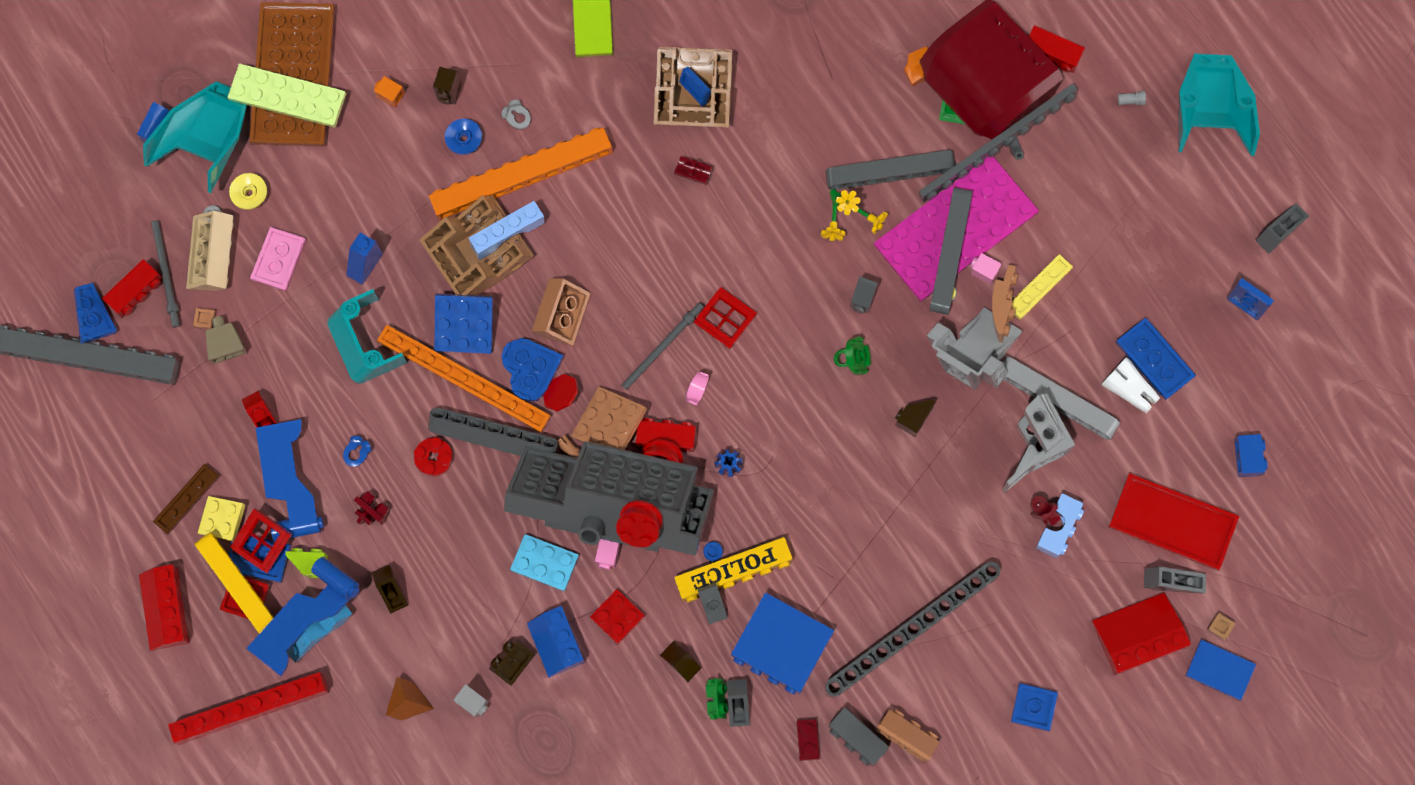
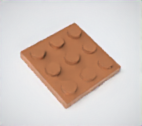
[571,386,647,450]

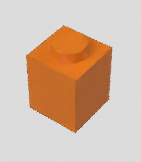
[374,76,405,108]

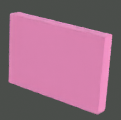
[250,227,306,291]

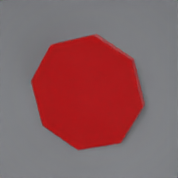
[543,374,578,412]

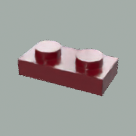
[796,719,820,761]

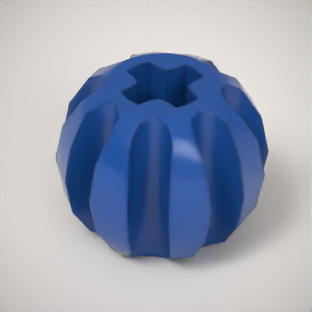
[714,449,743,477]

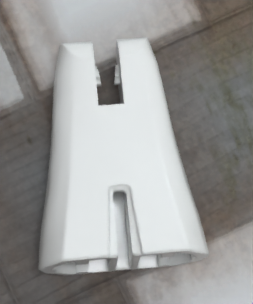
[1101,357,1160,414]

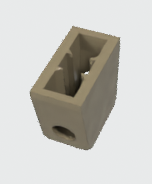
[205,316,248,365]

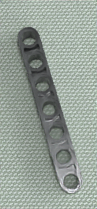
[825,150,955,190]
[929,187,972,315]
[428,408,558,456]

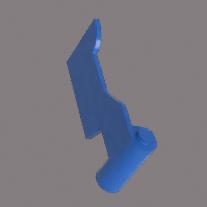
[255,419,324,541]
[246,557,359,676]

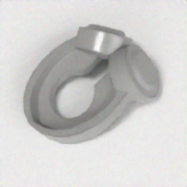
[502,100,531,130]

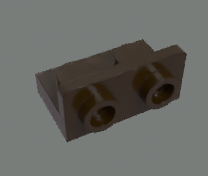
[489,638,535,686]

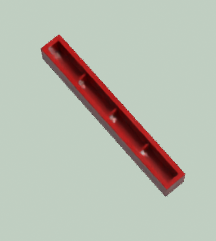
[168,672,329,745]

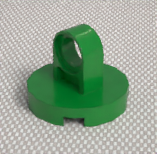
[833,336,871,376]

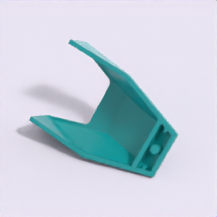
[143,81,247,193]

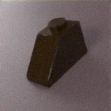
[895,399,936,437]
[372,565,408,614]

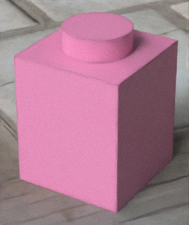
[970,253,1001,285]
[595,539,620,570]

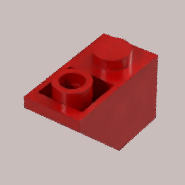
[241,391,277,428]

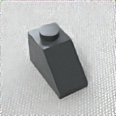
[850,276,878,314]
[726,680,750,727]

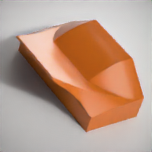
[904,46,928,86]

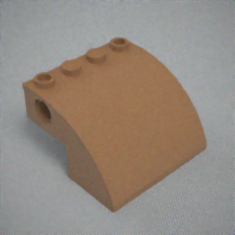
[654,47,733,127]
[419,195,534,295]

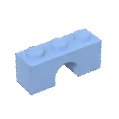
[1036,493,1084,558]

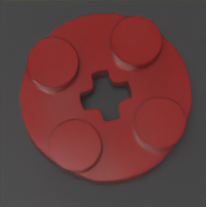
[414,437,453,477]

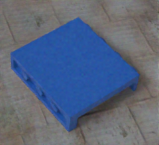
[731,592,834,695]

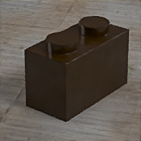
[433,66,462,105]

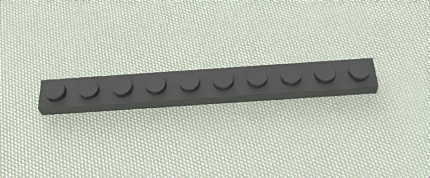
[919,83,1077,202]

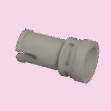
[1118,91,1146,106]

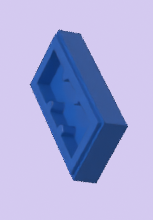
[679,67,711,106]

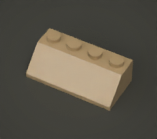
[186,211,233,291]

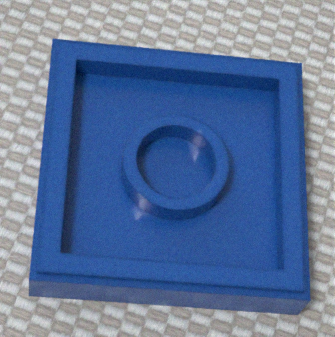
[1011,683,1058,731]

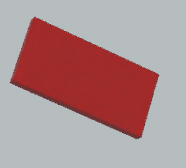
[1108,473,1239,571]

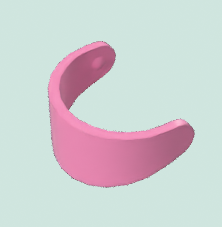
[686,372,709,406]

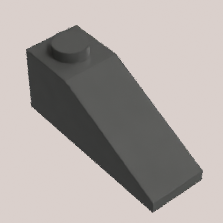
[1256,203,1309,254]
[1144,567,1206,594]

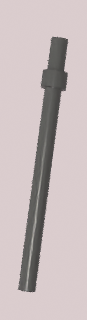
[151,220,180,328]
[621,302,704,390]

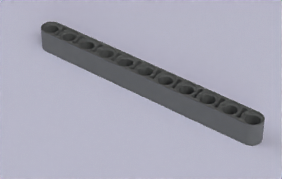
[825,562,1000,698]

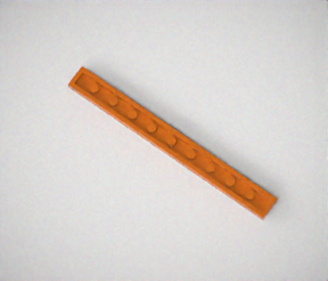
[377,324,551,433]

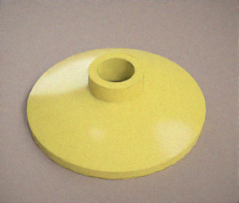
[229,173,267,210]

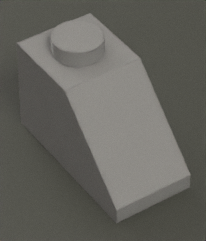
[453,684,488,718]

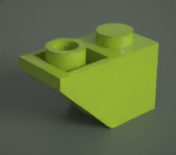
[285,548,328,578]

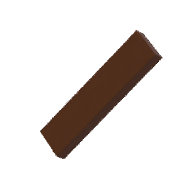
[153,463,220,535]

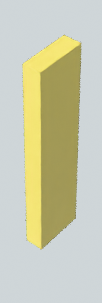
[1012,254,1073,320]

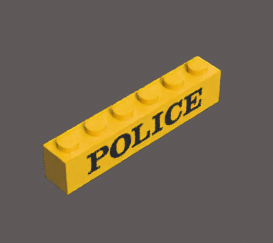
[674,537,793,603]

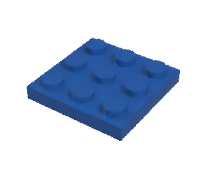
[434,294,493,354]

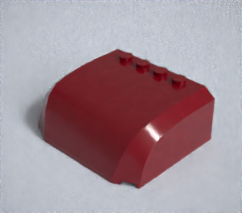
[919,0,1063,139]

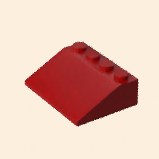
[1092,593,1191,676]

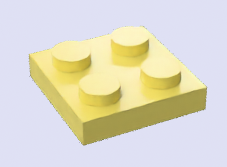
[198,496,245,542]

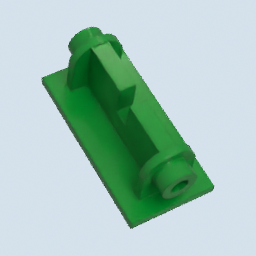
[705,678,728,720]

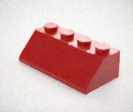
[139,564,189,651]

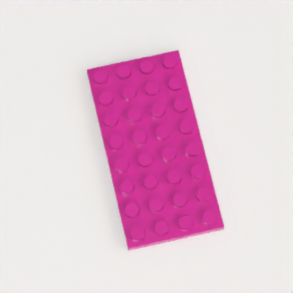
[873,156,1039,302]

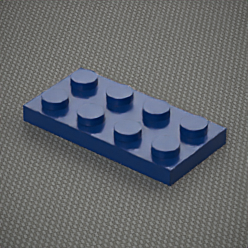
[1115,318,1196,401]

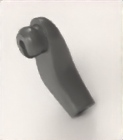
[1009,138,1024,160]

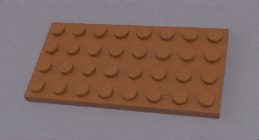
[249,2,335,146]

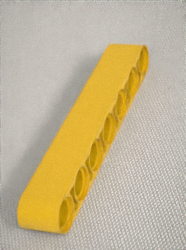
[194,532,274,634]

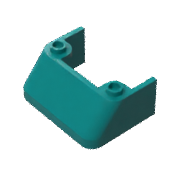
[327,289,407,384]

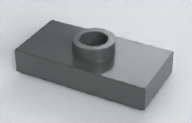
[697,582,728,625]

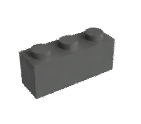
[828,707,890,767]

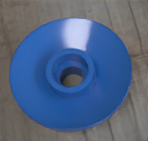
[445,119,482,155]

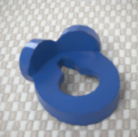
[343,436,371,467]

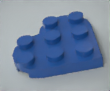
[501,338,563,402]

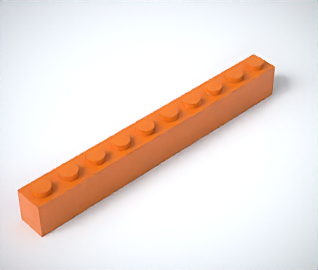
[428,127,613,221]

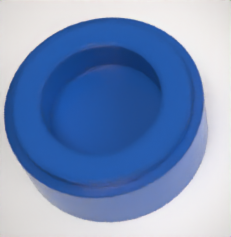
[703,542,723,562]

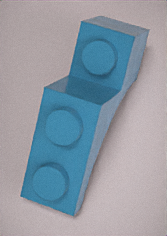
[287,605,352,663]

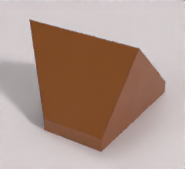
[385,677,434,720]

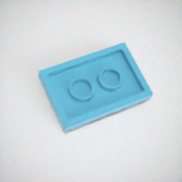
[510,534,579,592]

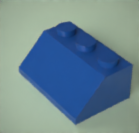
[527,606,585,678]

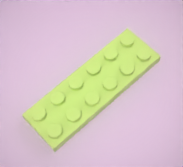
[228,64,346,128]

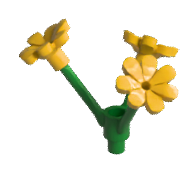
[820,189,888,241]

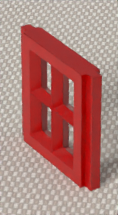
[693,287,757,349]
[230,508,292,573]

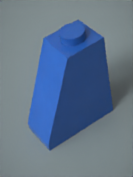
[346,232,383,285]

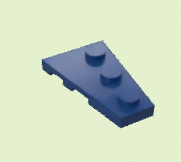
[74,283,117,344]

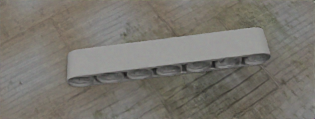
[1002,356,1120,440]

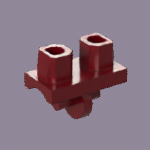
[674,156,712,185]
[353,491,389,525]
[1030,496,1061,526]

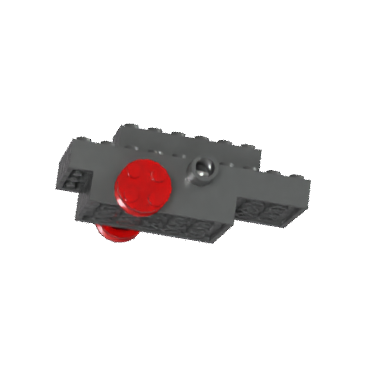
[504,439,714,556]

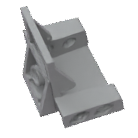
[927,307,1022,390]
[1002,394,1075,494]

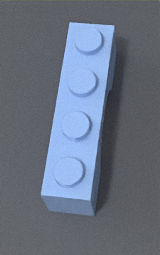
[469,201,544,260]

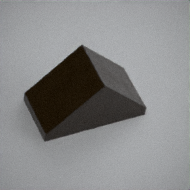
[660,641,702,682]

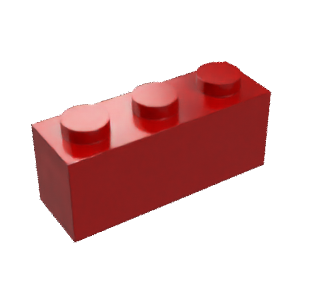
[1028,25,1085,73]
[102,259,163,318]
[636,418,696,452]

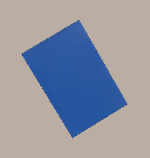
[1227,278,1274,320]
[228,533,291,583]
[1185,640,1256,701]

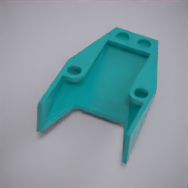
[1178,53,1260,156]

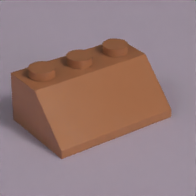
[532,278,591,346]
[876,709,940,764]

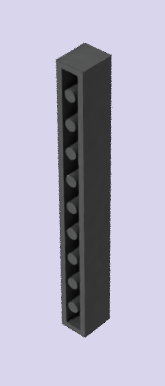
[0,325,180,385]

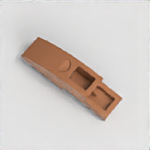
[992,265,1019,343]

